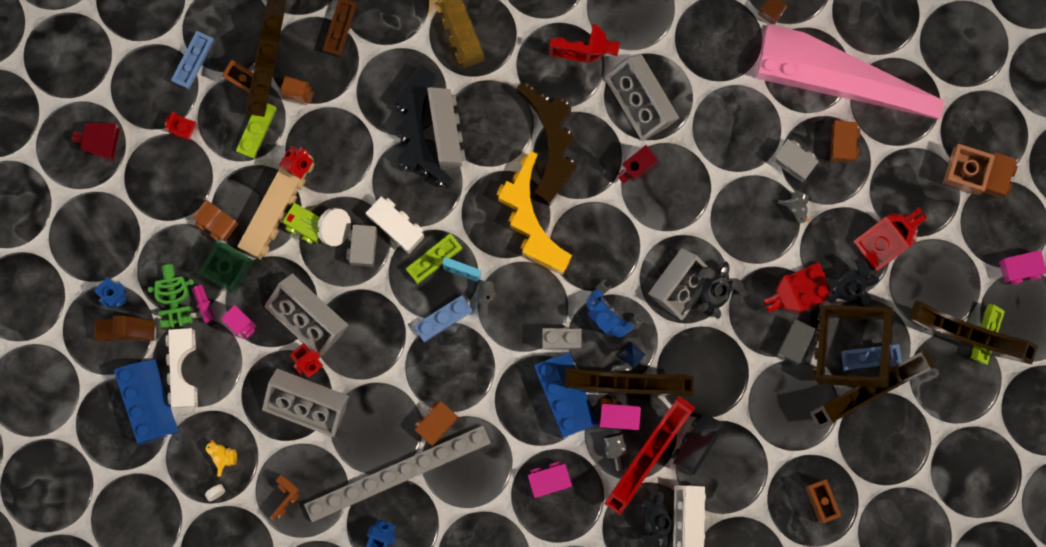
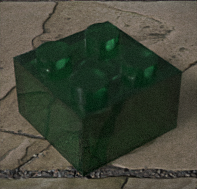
[198,240,254,295]

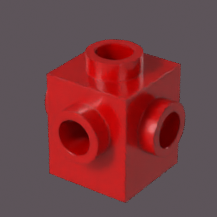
[279,146,313,180]
[289,343,323,378]

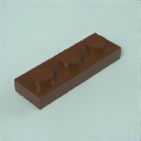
[322,0,357,57]

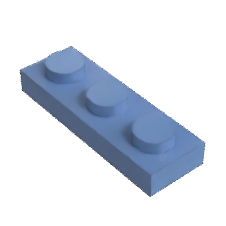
[171,31,215,90]
[414,295,473,343]
[841,344,902,371]

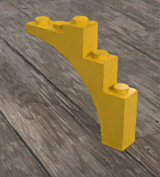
[497,151,572,275]

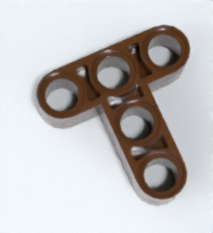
[94,316,155,341]

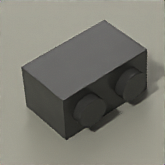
[776,319,816,365]

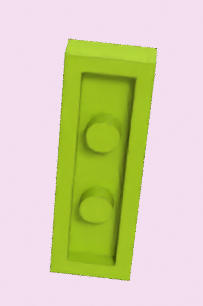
[236,103,277,159]
[406,233,463,284]
[971,304,1005,365]

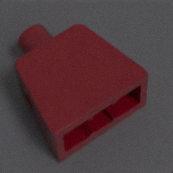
[72,123,120,162]
[616,145,660,184]

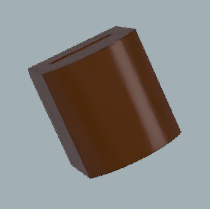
[758,0,788,24]

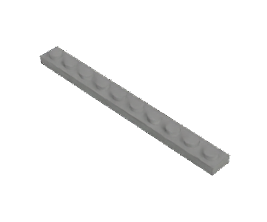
[304,426,491,522]

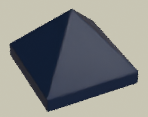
[619,342,646,369]

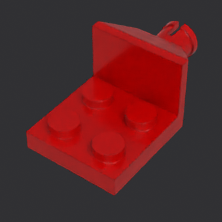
[549,24,620,64]
[854,207,928,271]
[763,262,831,315]

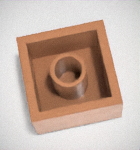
[943,144,995,195]

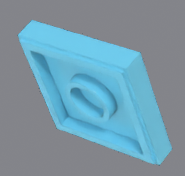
[442,257,482,282]

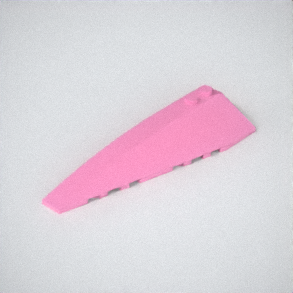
[756,24,944,119]

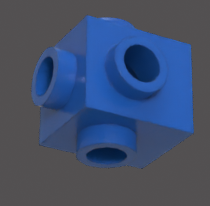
[94,277,128,309]
[367,519,397,547]

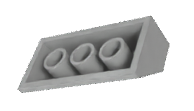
[604,54,679,141]
[427,87,466,170]
[264,273,348,357]
[262,369,349,438]

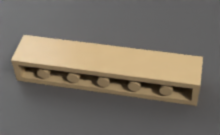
[237,155,315,260]

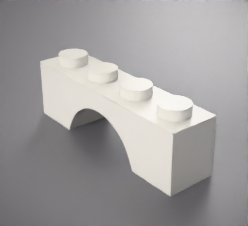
[166,328,198,409]

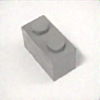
[772,139,819,183]
[346,225,377,267]
[542,328,582,351]

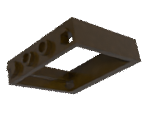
[813,305,894,388]

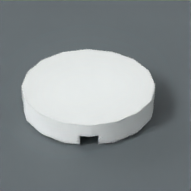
[317,208,351,246]

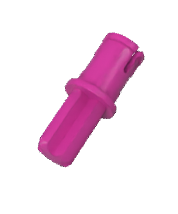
[192,285,216,324]

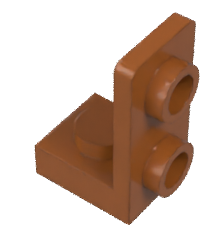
[270,475,301,520]

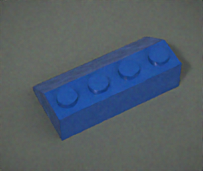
[534,353,599,439]
[114,359,179,445]

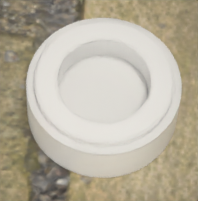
[205,484,225,501]

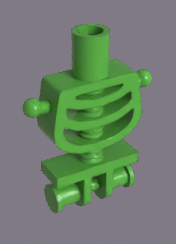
[148,264,194,329]

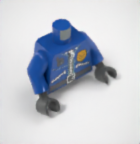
[586,280,644,337]

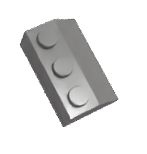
[648,248,707,321]

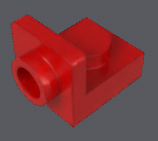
[164,112,197,141]

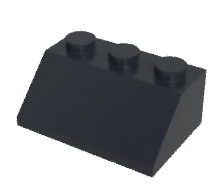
[671,413,726,476]

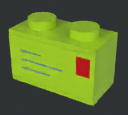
[283,203,320,244]

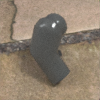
[610,362,632,374]

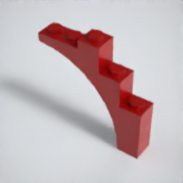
[604,396,695,515]

